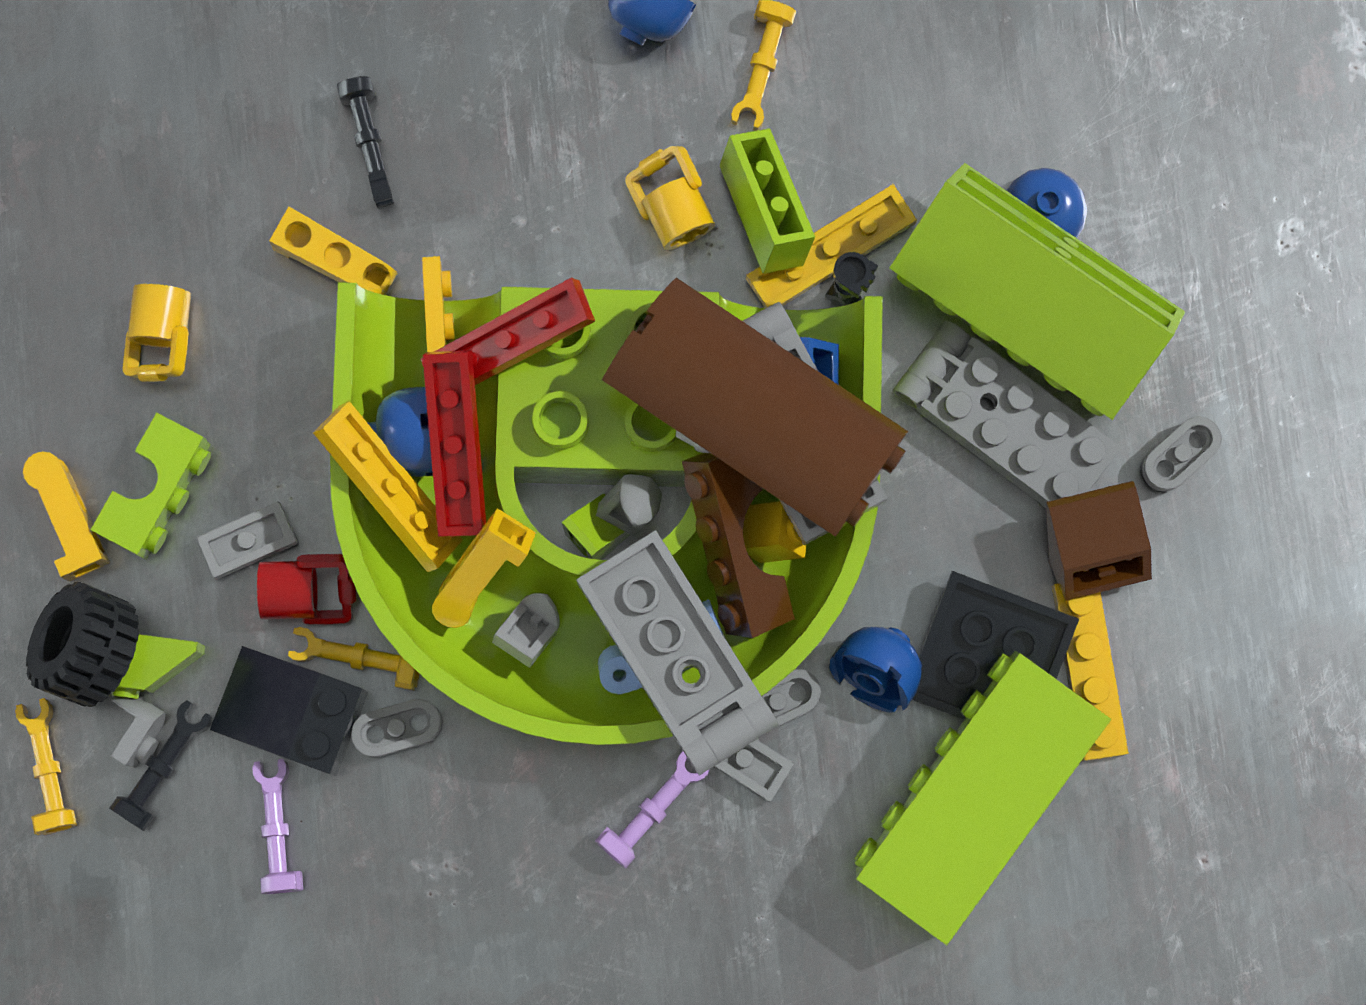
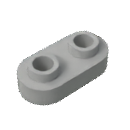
[1142,416,1222,492]
[762,669,821,731]
[351,699,442,757]

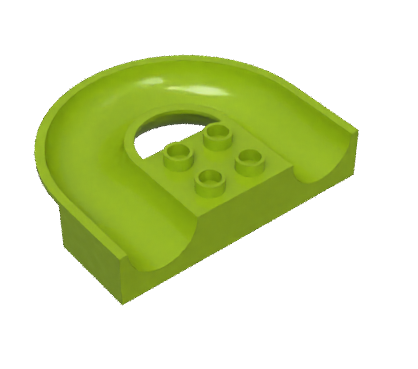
[330,282,883,745]

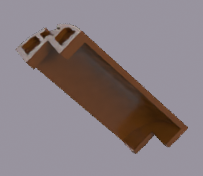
[602,277,908,537]

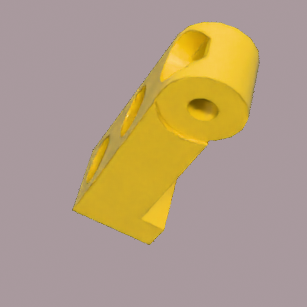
[269,206,398,295]
[23,451,110,582]
[432,508,536,628]

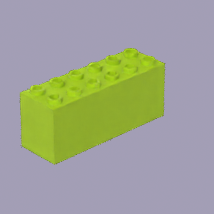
[889,163,1185,420]
[854,651,1111,945]

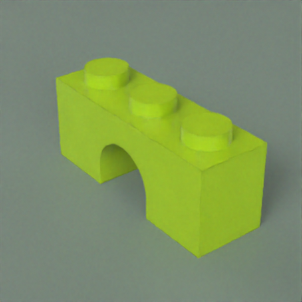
[91,412,211,560]

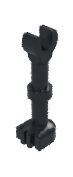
[337,76,394,207]
[825,252,878,306]
[109,700,213,831]

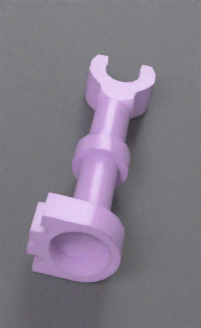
[595,752,709,869]
[252,759,303,894]

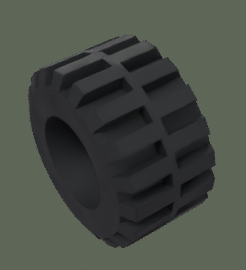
[26,582,139,707]

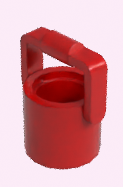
[257,554,357,624]

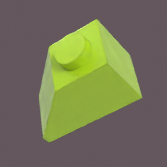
[562,493,630,560]
[111,634,205,699]

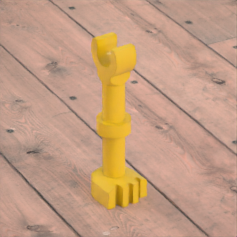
[731,0,797,131]
[288,627,420,691]
[15,698,77,836]

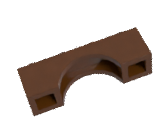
[682,453,795,638]

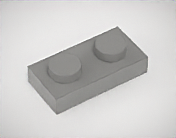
[196,501,298,580]
[714,739,794,802]

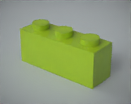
[719,128,815,274]

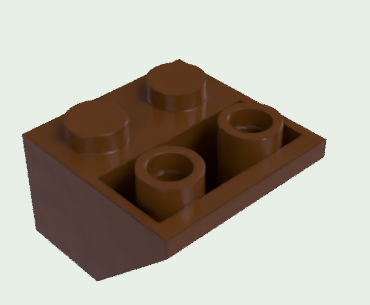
[1046,481,1152,601]

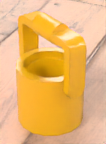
[625,146,715,250]
[122,284,191,382]

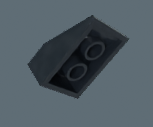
[210,646,368,776]

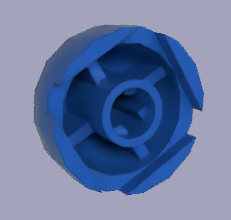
[608,0,696,46]
[1006,168,1087,238]
[367,387,433,477]
[829,627,922,713]

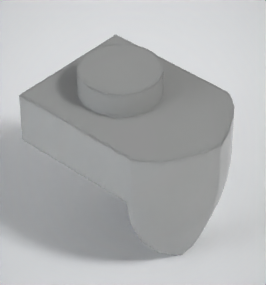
[596,474,662,536]
[492,593,560,668]
[110,696,166,768]

